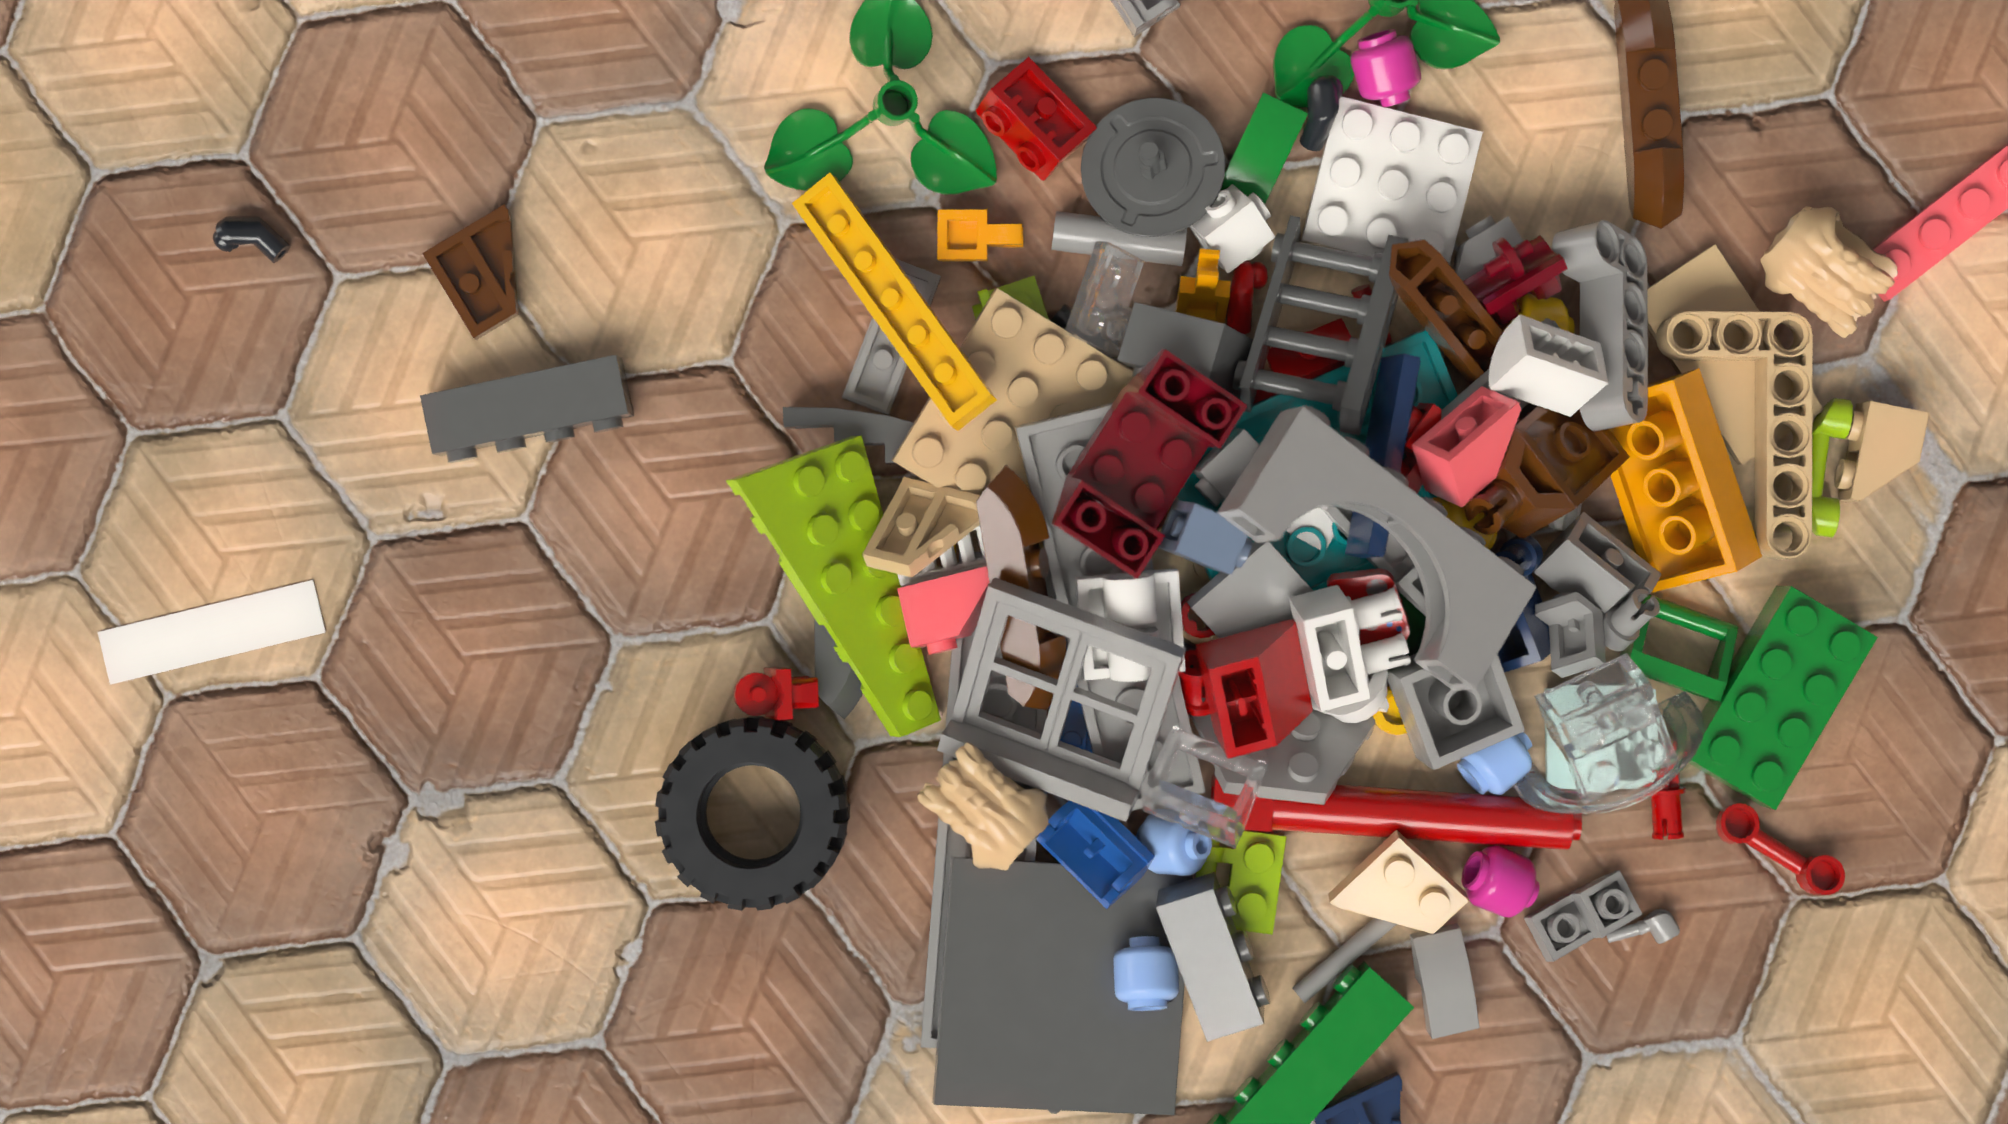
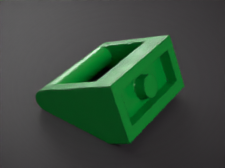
[1616,594,1739,702]

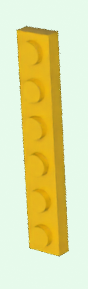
[792,173,997,431]

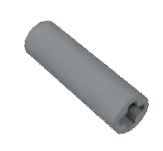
[1051,211,1187,266]

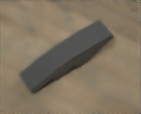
[783,407,913,465]

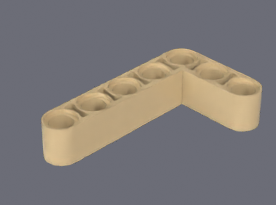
[1656,311,1813,560]

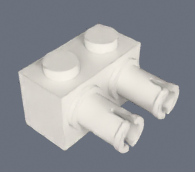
[1289,585,1410,712]

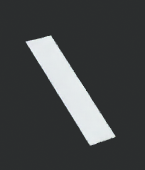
[97,580,326,685]

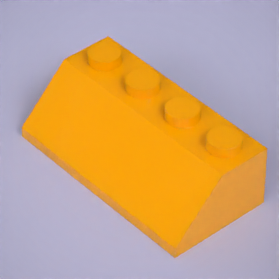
[1609,368,1762,593]

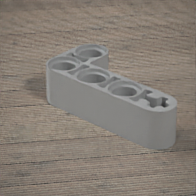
[1552,220,1648,431]

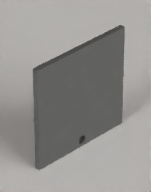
[932,856,1193,1115]

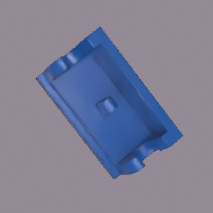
[1036,801,1155,909]

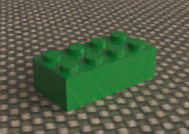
[1678,586,1878,810]

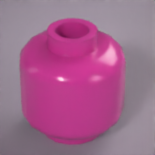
[1350,29,1421,107]
[1461,845,1540,918]

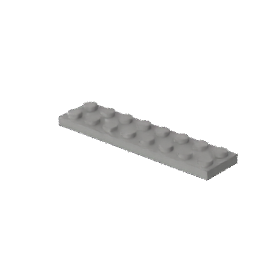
[1015,403,1206,811]

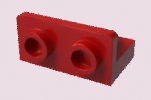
[976,57,1097,181]

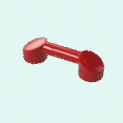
[1716,803,1845,895]

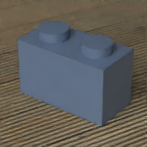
[1158,500,1252,575]

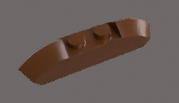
[1614,0,1684,229]
[1389,239,1535,421]
[976,465,1066,710]

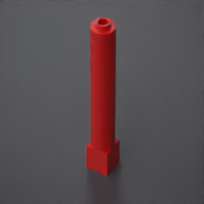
[1209,774,1582,850]

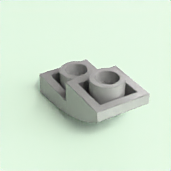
[1523,870,1643,962]
[1410,923,1480,1039]

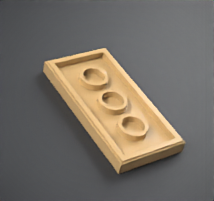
[1647,245,1824,465]

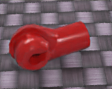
[1226,261,1268,334]

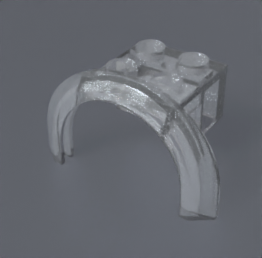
[1512,653,1705,814]

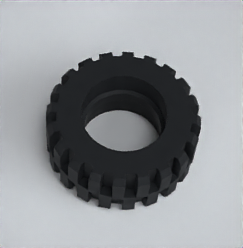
[655,716,850,911]

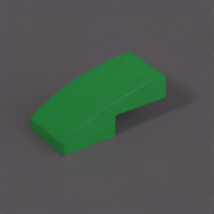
[1221,92,1308,205]

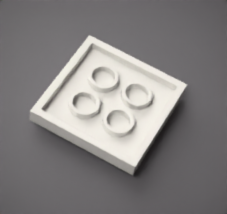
[1301,96,1483,265]

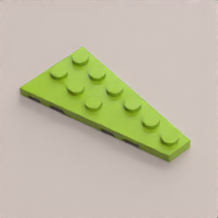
[726,436,941,737]

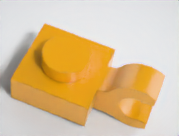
[937,209,1024,261]
[1175,248,1231,324]

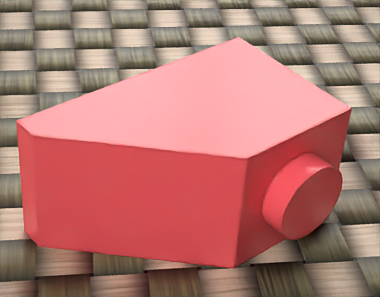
[1412,386,1521,508]
[897,566,990,655]

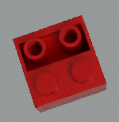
[1196,619,1313,759]

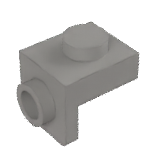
[1535,592,1606,678]

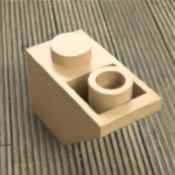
[1834,401,1929,502]

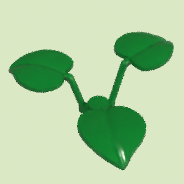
[764,0,997,195]
[1273,0,1500,108]

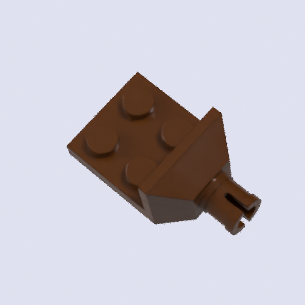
[1465,405,1630,539]

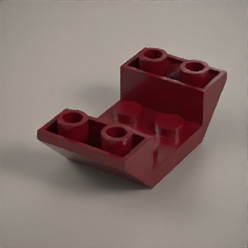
[1051,349,1248,579]

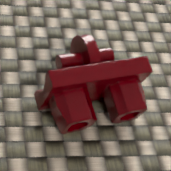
[1463,235,1568,325]

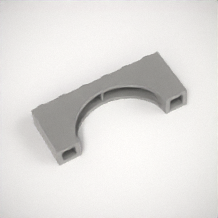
[1218,406,1537,690]

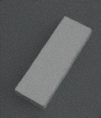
[842,259,941,416]

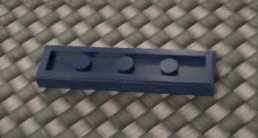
[1345,353,1421,558]

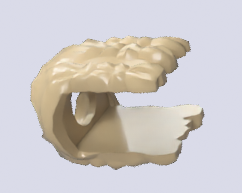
[1761,206,1898,338]
[917,742,1049,870]

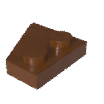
[422,204,519,340]

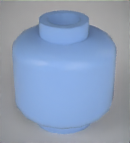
[1457,732,1532,795]
[1136,810,1212,876]
[1113,936,1179,1011]

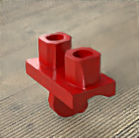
[733,667,819,720]

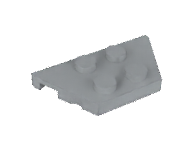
[1188,698,1375,805]

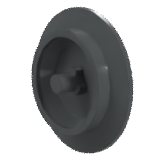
[1081,98,1225,237]

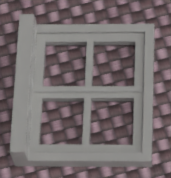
[937,577,1187,822]

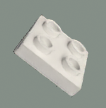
[1075,568,1185,682]

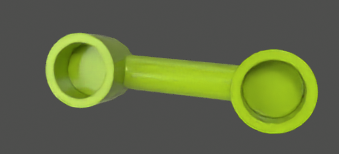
[1812,398,1853,538]

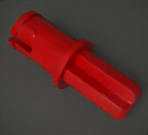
[1646,739,1686,840]

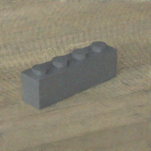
[420,355,634,463]

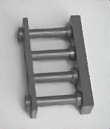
[1233,215,1408,435]

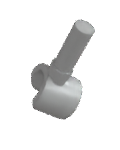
[1607,909,1680,944]

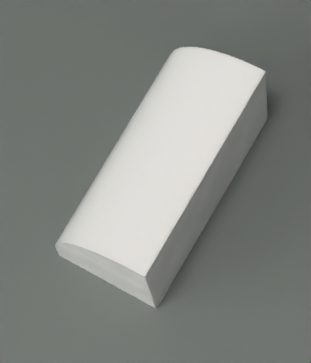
[1489,314,1608,417]

